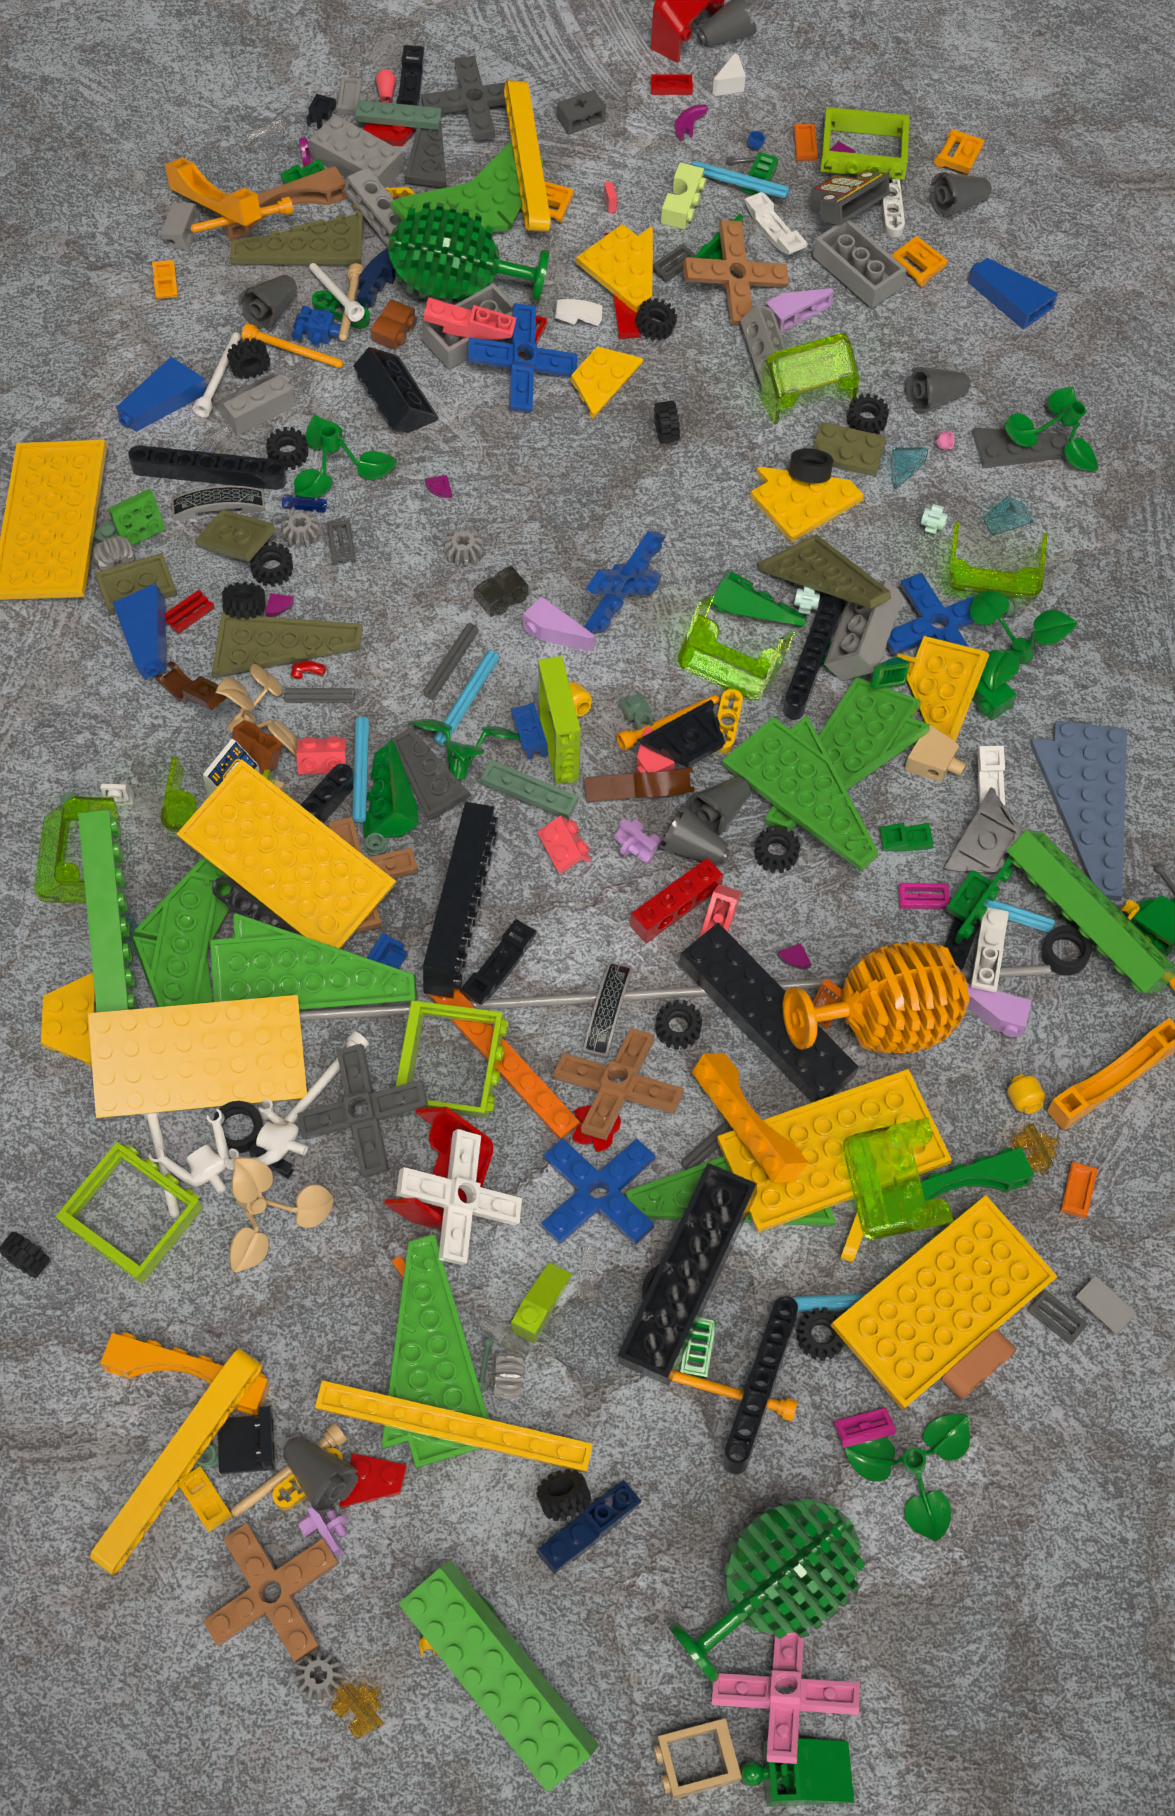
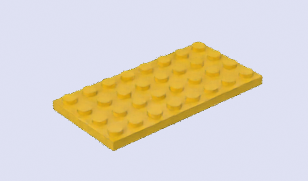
[0,440,107,600]
[177,759,396,949]
[88,995,307,1119]
[717,1069,952,1233]
[830,1195,1058,1410]

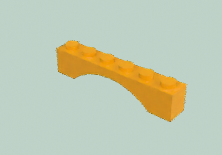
[165,157,262,226]
[1047,1018,1175,1131]
[691,1053,808,1183]
[100,1332,270,1416]

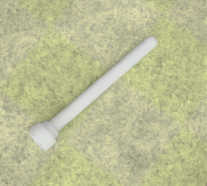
[309,263,365,322]
[192,332,241,418]
[284,1031,369,1123]
[141,1113,180,1218]

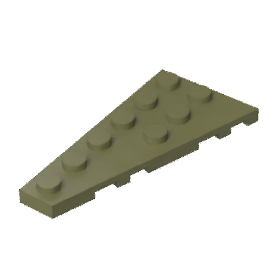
[230,210,363,265]
[758,534,891,608]
[212,613,363,678]

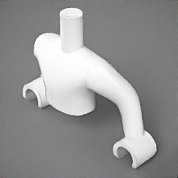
[223,1099,308,1170]
[148,1109,230,1194]

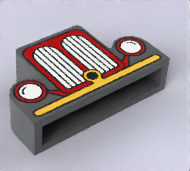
[811,171,890,225]

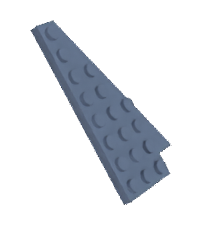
[1030,720,1127,901]

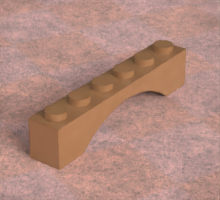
[218,166,347,241]

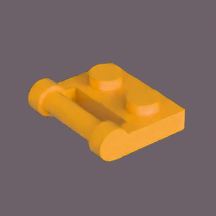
[934,129,985,175]
[521,181,574,223]
[892,236,948,287]

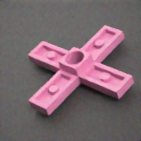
[712,1633,860,1764]

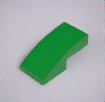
[280,159,325,184]
[880,823,934,852]

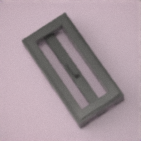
[653,244,695,283]
[327,520,356,565]
[1028,1289,1088,1346]

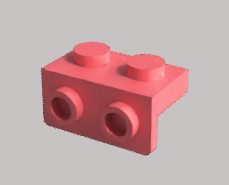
[296,736,347,774]
[537,816,591,873]

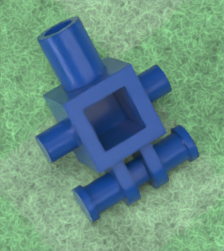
[291,306,349,345]

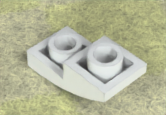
[555,299,602,326]
[101,783,134,806]

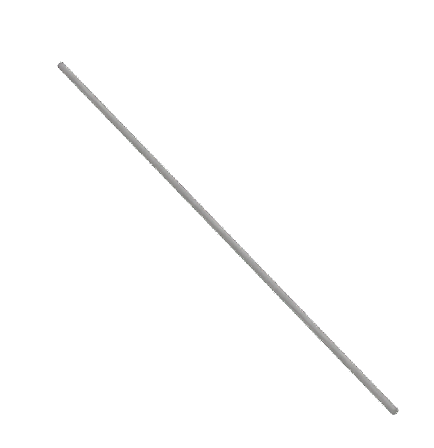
[299,965,1051,1021]

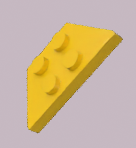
[570,346,644,419]
[41,973,96,1067]

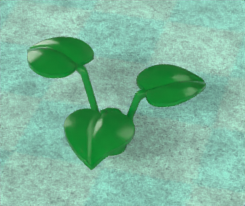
[1004,386,1099,471]
[294,415,397,498]
[970,590,1078,692]
[408,719,521,779]
[845,1414,970,1541]

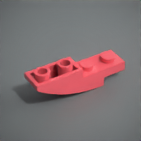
[423,297,516,339]

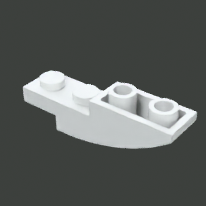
[971,907,1009,993]

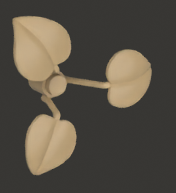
[216,664,298,759]
[229,1158,333,1272]

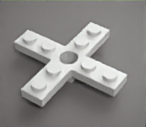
[396,1129,522,1265]

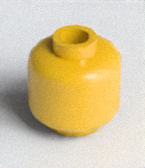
[569,682,592,717]
[1007,1074,1046,1114]

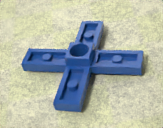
[467,303,577,413]
[584,531,666,632]
[887,572,977,656]
[541,1138,655,1245]

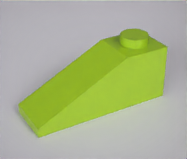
[511,1262,573,1344]

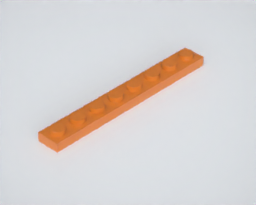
[426,989,580,1140]

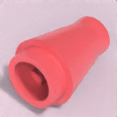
[376,70,396,103]

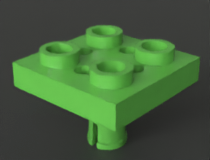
[108,489,166,546]

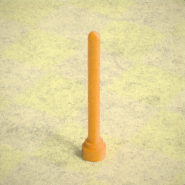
[190,196,294,233]
[242,323,343,368]
[616,695,720,751]
[672,1371,798,1422]

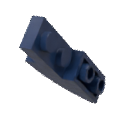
[357,247,396,309]
[536,1480,642,1574]

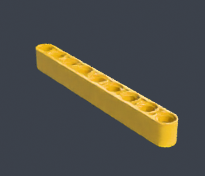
[504,80,550,232]
[90,1348,263,1575]

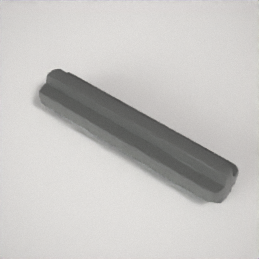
[284,688,355,702]
[681,1120,734,1170]

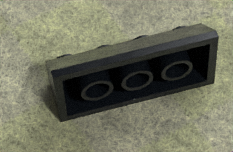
[353,347,439,433]

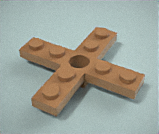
[683,220,789,325]
[328,817,418,933]
[554,1028,684,1140]
[203,1523,340,1663]

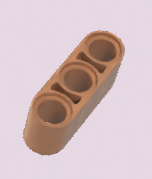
[942,1329,1017,1400]

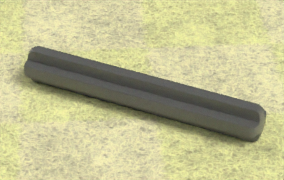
[423,623,478,699]

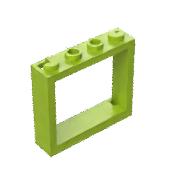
[820,107,910,180]
[538,656,581,785]
[396,1000,509,1119]
[55,1142,203,1284]

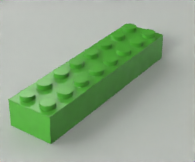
[78,810,138,1013]
[1007,830,1175,993]
[398,1560,599,1793]

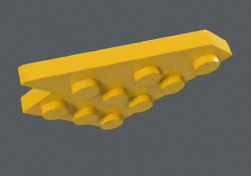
[576,224,653,313]
[750,467,864,543]
[897,636,989,742]

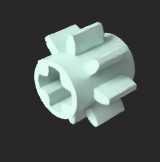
[921,504,948,534]
[794,586,820,615]

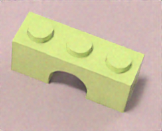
[661,163,707,229]

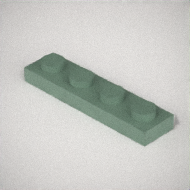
[355,100,442,130]
[480,760,579,820]

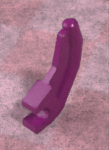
[674,104,708,142]

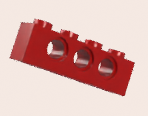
[630,858,724,944]

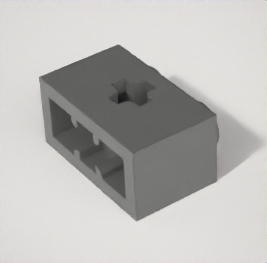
[557,89,606,135]

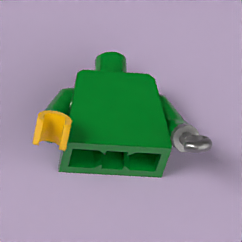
[1120,895,1175,956]

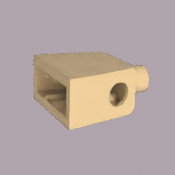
[905,725,967,782]

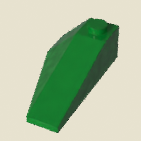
[711,569,807,626]
[363,740,419,838]

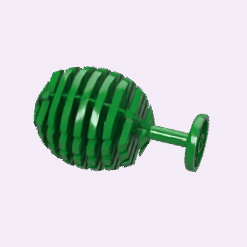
[388,202,550,304]
[668,1497,865,1684]

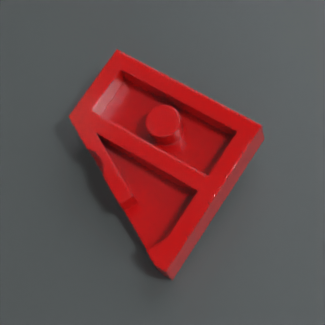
[363,123,414,147]
[339,1453,407,1509]

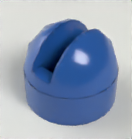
[747,131,765,150]

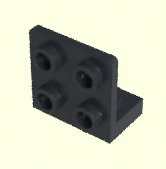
[218,1406,275,1475]

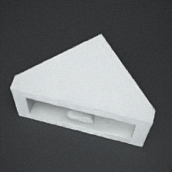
[712,53,746,96]

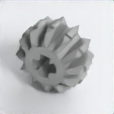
[281,509,321,549]
[444,527,483,568]
[93,536,135,570]
[493,1352,524,1399]
[294,1651,344,1704]

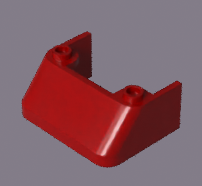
[651,0,725,63]
[384,1107,494,1230]

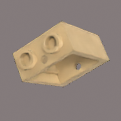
[653,1718,742,1800]

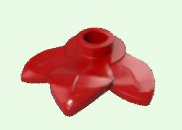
[572,1105,621,1152]

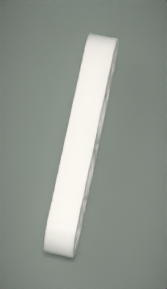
[881,173,905,238]

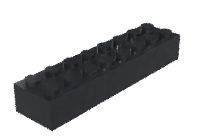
[423,801,498,999]
[679,922,859,1103]
[617,1163,757,1386]

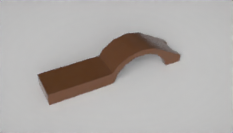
[153,661,228,710]
[584,767,694,802]

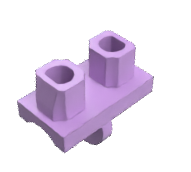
[614,818,661,864]
[298,1506,349,1557]

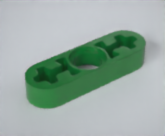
[312,290,370,329]

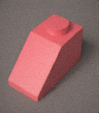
[635,727,675,773]
[700,884,742,937]

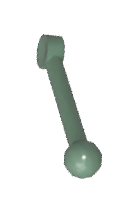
[478,1337,493,1394]

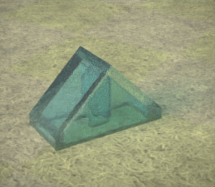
[890,447,928,490]
[982,496,1034,536]

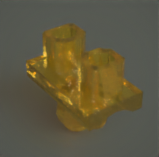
[1012,1123,1060,1176]
[331,1684,385,1739]

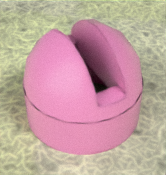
[936,431,954,450]

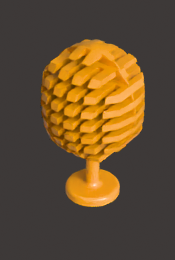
[783,942,970,1054]

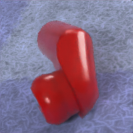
[290,660,326,679]

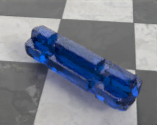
[282,494,327,513]

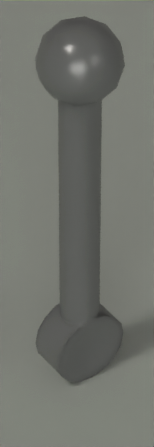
[726,157,756,166]
[1155,864,1175,894]

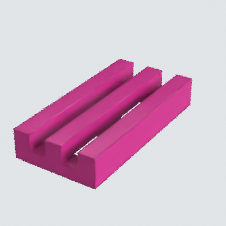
[898,883,950,910]
[834,1407,895,1448]

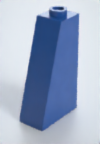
[968,258,1058,330]
[116,357,207,432]
[113,583,166,679]

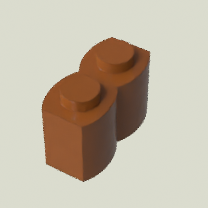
[371,299,417,350]
[231,720,282,774]

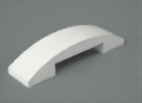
[745,192,808,254]
[978,746,1005,806]

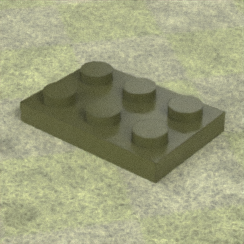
[813,422,886,477]
[195,509,276,562]
[95,553,177,615]

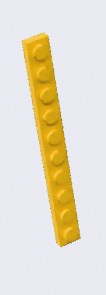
[315,1380,593,1473]

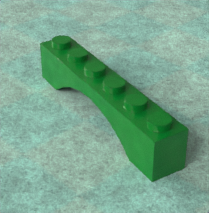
[874,1147,1034,1234]

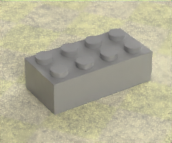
[309,114,404,188]
[813,220,907,308]
[422,283,514,369]
[824,580,903,681]

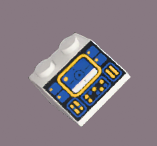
[203,739,260,797]

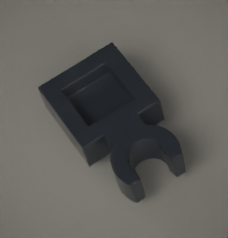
[306,94,336,129]
[249,1142,294,1179]

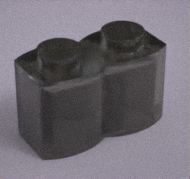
[474,566,528,617]

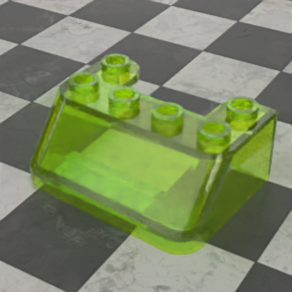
[843,1117,954,1240]

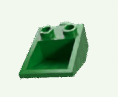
[741,1738,854,1807]

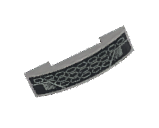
[172,486,265,520]
[583,962,633,1059]

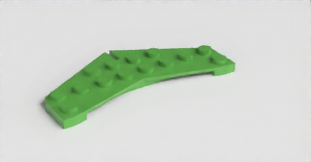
[390,141,543,232]
[132,858,231,1007]

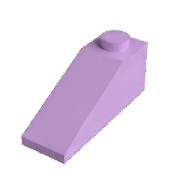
[765,288,834,333]
[523,596,595,651]
[967,983,1032,1037]

